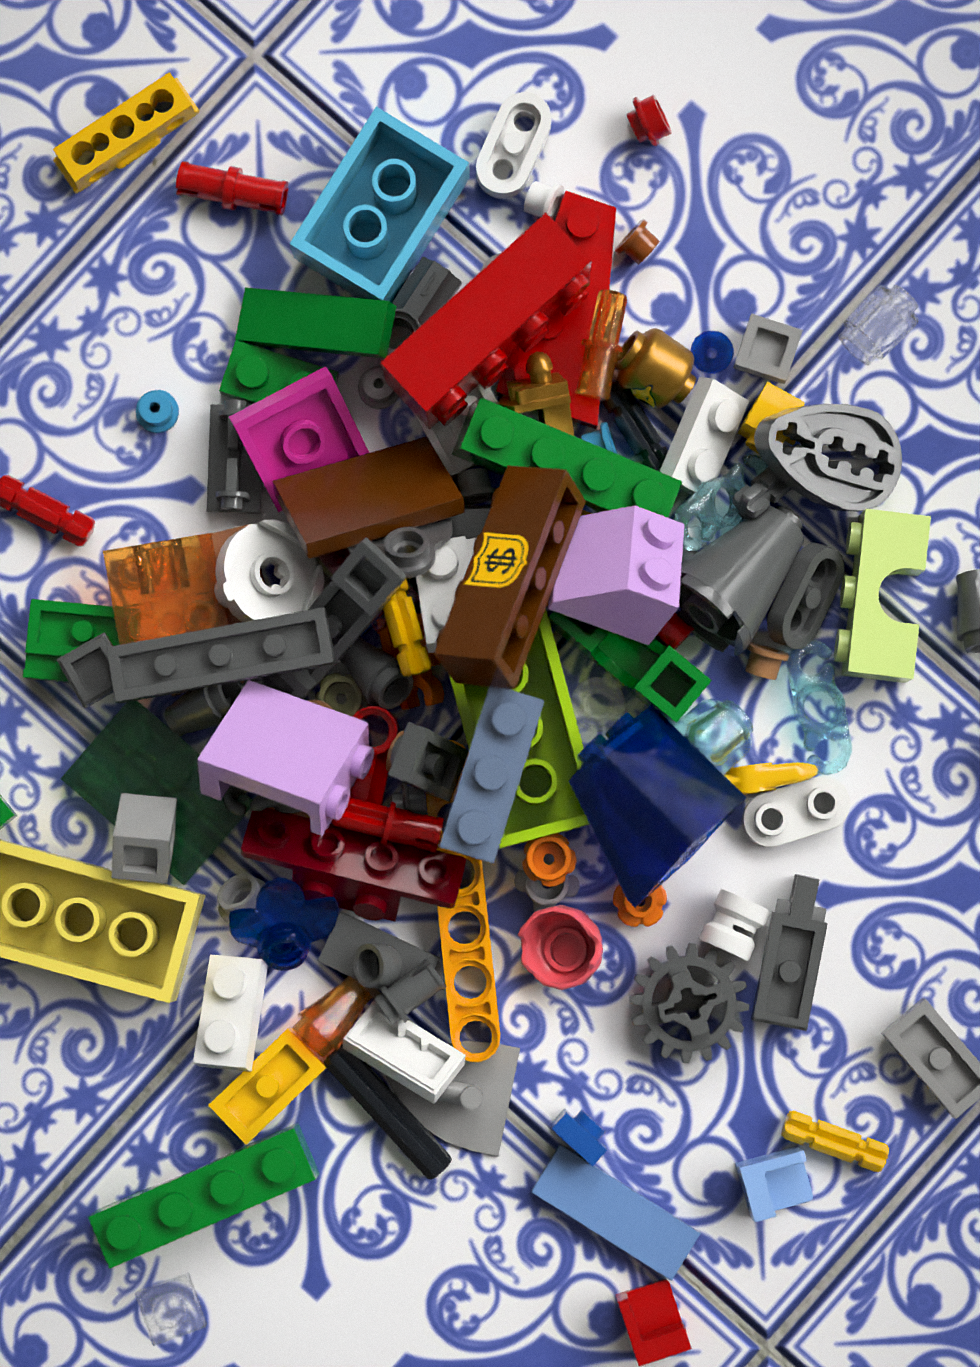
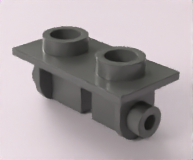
[207,399,262,514]

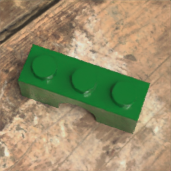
[549,611,712,727]

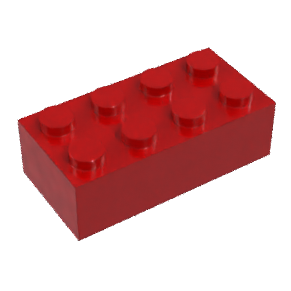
[381,213,592,430]

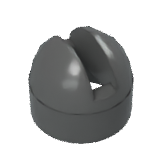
[354,943,403,988]

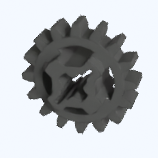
[629,943,749,1064]

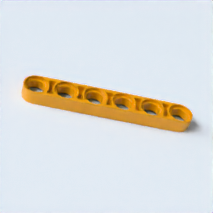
[425,740,500,1062]

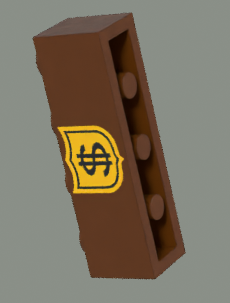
[434,466,586,690]

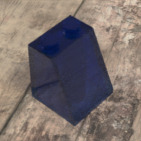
[569,705,746,908]

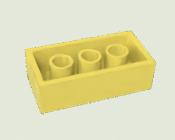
[0,839,206,1003]

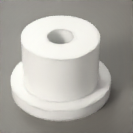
[524,181,564,220]

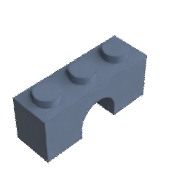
[440,687,544,864]

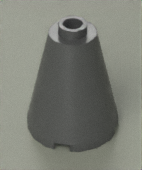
[677,506,804,656]

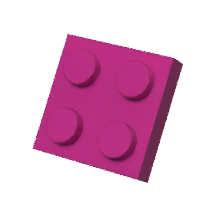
[229,366,369,513]

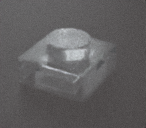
[135,1272,207,1346]

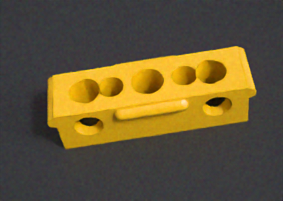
[53,72,200,193]

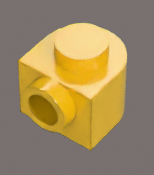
[738,381,805,455]

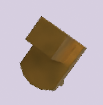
[499,352,574,436]

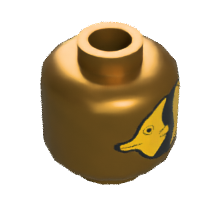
[613,328,696,409]

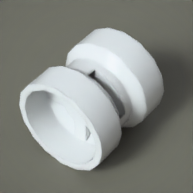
[698,889,770,961]

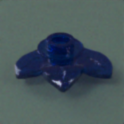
[229,878,339,971]

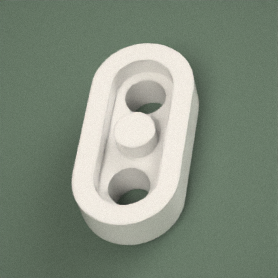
[476,92,551,199]
[742,776,850,847]

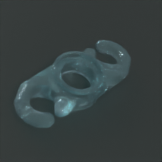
[674,453,768,552]
[787,640,852,775]

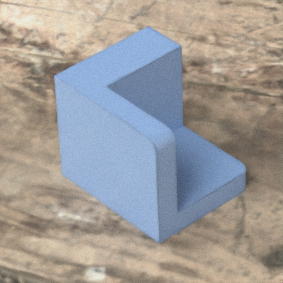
[735,1146,813,1222]

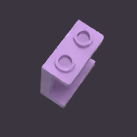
[197,680,374,836]

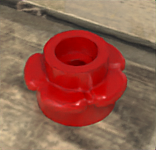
[627,94,672,146]

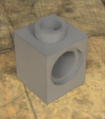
[111,793,177,884]

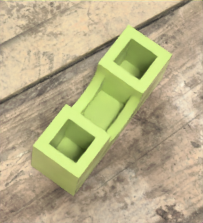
[834,509,931,683]

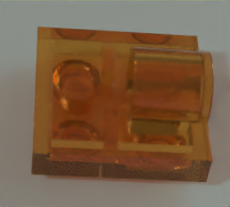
[103,533,228,645]

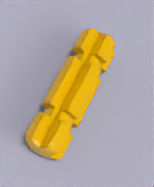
[383,579,431,677]
[781,1110,889,1173]

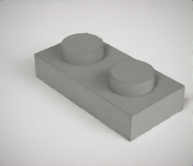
[881,998,980,1119]

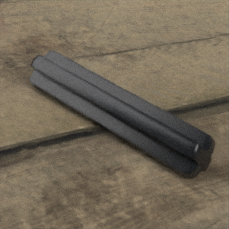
[324,1044,452,1180]

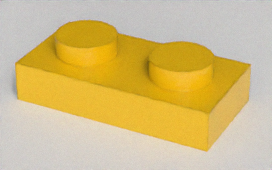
[208,1027,326,1145]

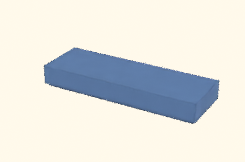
[531,1144,701,1281]

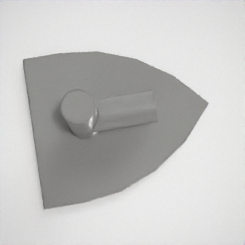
[385,1041,520,1156]

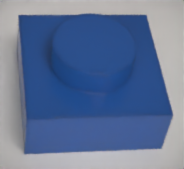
[550,1109,607,1167]

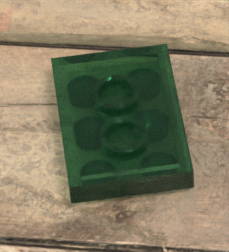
[60,700,253,885]

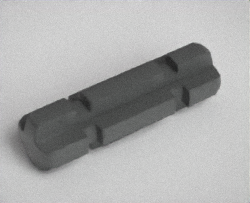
[732,444,801,519]

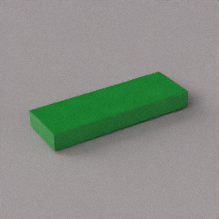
[235,287,396,359]

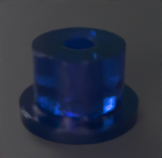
[690,331,734,374]

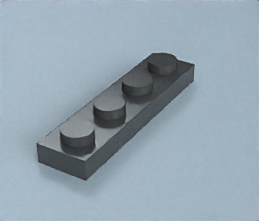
[106,607,336,704]

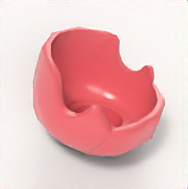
[518,905,603,990]

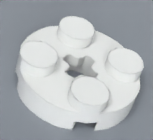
[214,519,324,622]

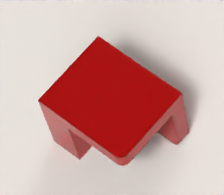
[615,1279,692,1367]

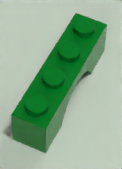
[452,397,683,518]
[88,1123,319,1269]

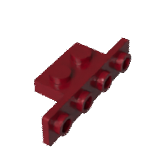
[241,808,466,922]

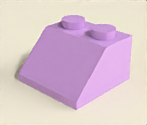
[548,506,684,645]

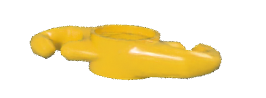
[682,762,818,797]

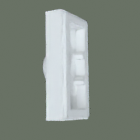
[343,1000,466,1104]

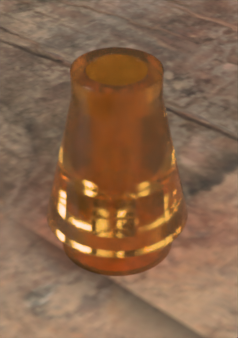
[292,976,372,1058]

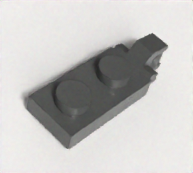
[751,874,828,1031]

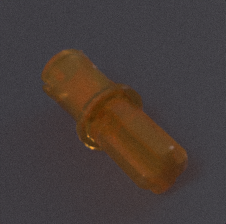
[575,290,627,401]

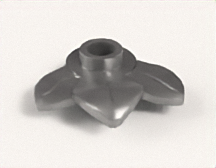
[347,517,453,578]

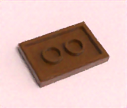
[273,436,465,559]

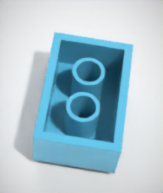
[290,106,470,303]

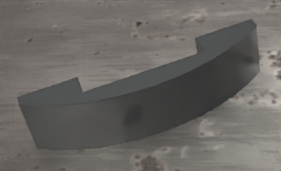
[242,538,407,699]

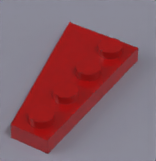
[495,191,616,430]

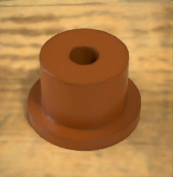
[615,218,660,265]

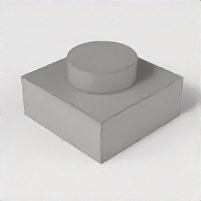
[733,313,803,384]

